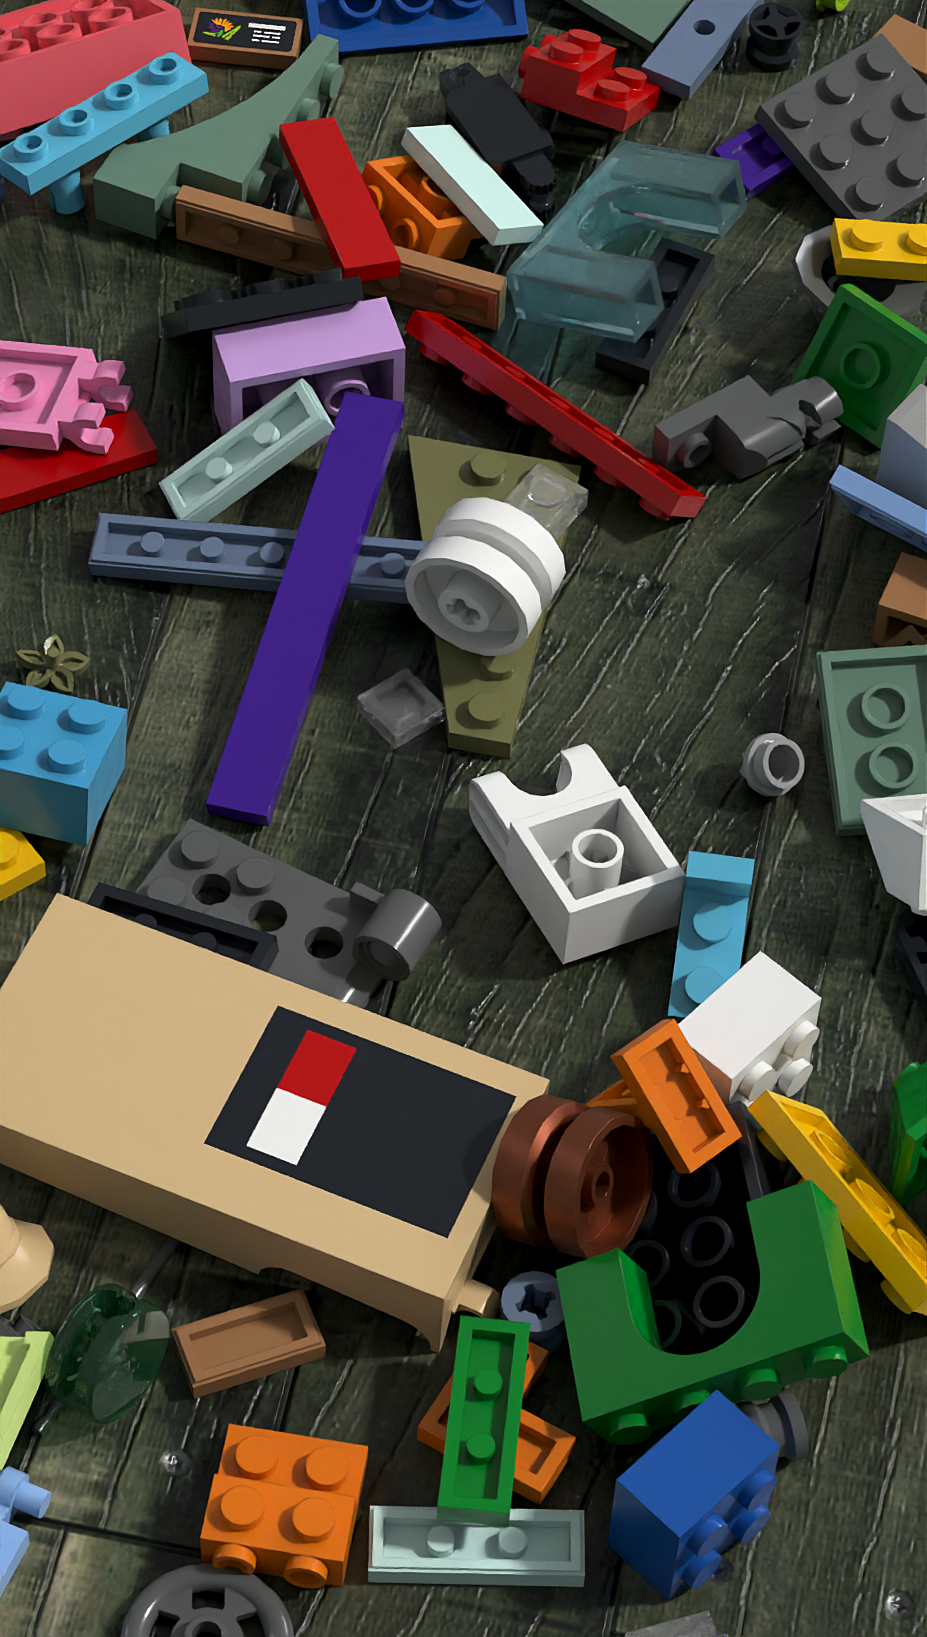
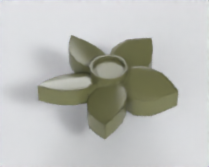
[15,634,91,696]

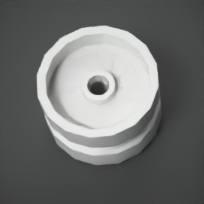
[404,497,566,656]

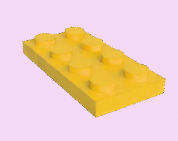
[747,1090,927,1316]

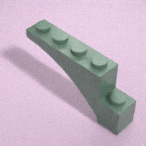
[93,33,344,240]

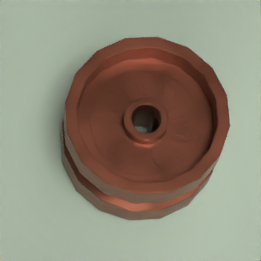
[491,1094,654,1259]

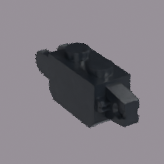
[439,63,557,220]

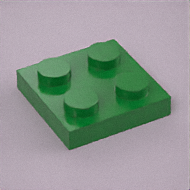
[789,284,927,448]

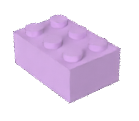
[212,297,406,446]

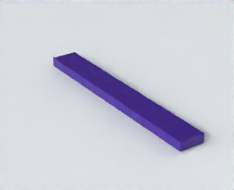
[206,391,405,827]

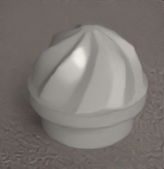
[739,733,804,796]

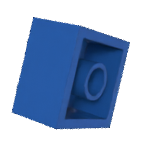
[607,1390,780,1601]

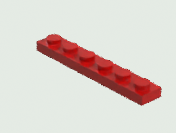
[403,309,707,521]

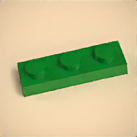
[437,1315,530,1527]

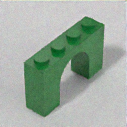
[556,1179,870,1445]

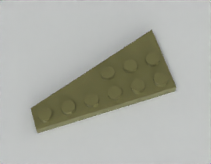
[407,435,582,759]

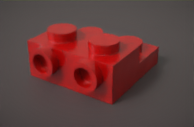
[518,29,662,132]

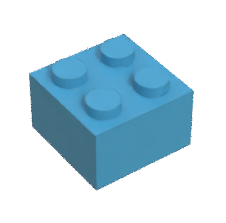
[0,681,128,846]

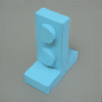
[667,851,755,1022]

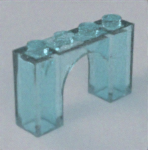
[506,140,748,343]

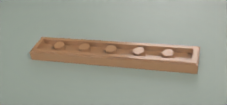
[175,185,507,331]

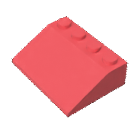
[0,0,192,141]

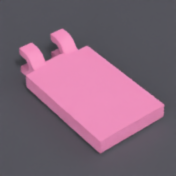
[0,340,134,454]

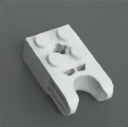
[469,744,686,964]

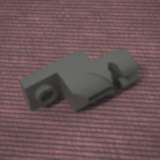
[651,375,844,479]

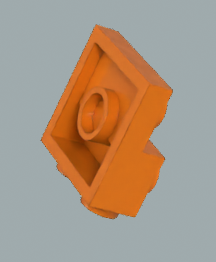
[362,155,484,261]
[200,1424,368,1589]

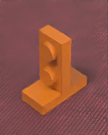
[585,1019,742,1174]

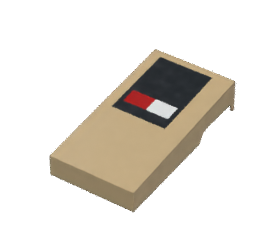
[0,893,550,1353]

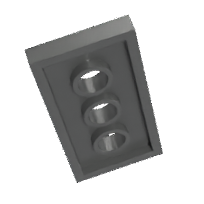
[135,818,442,1009]

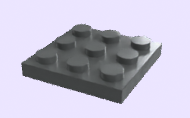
[754,33,927,222]

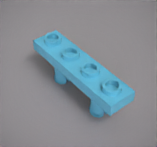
[0,51,209,214]

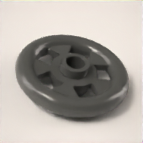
[120,1563,294,1637]

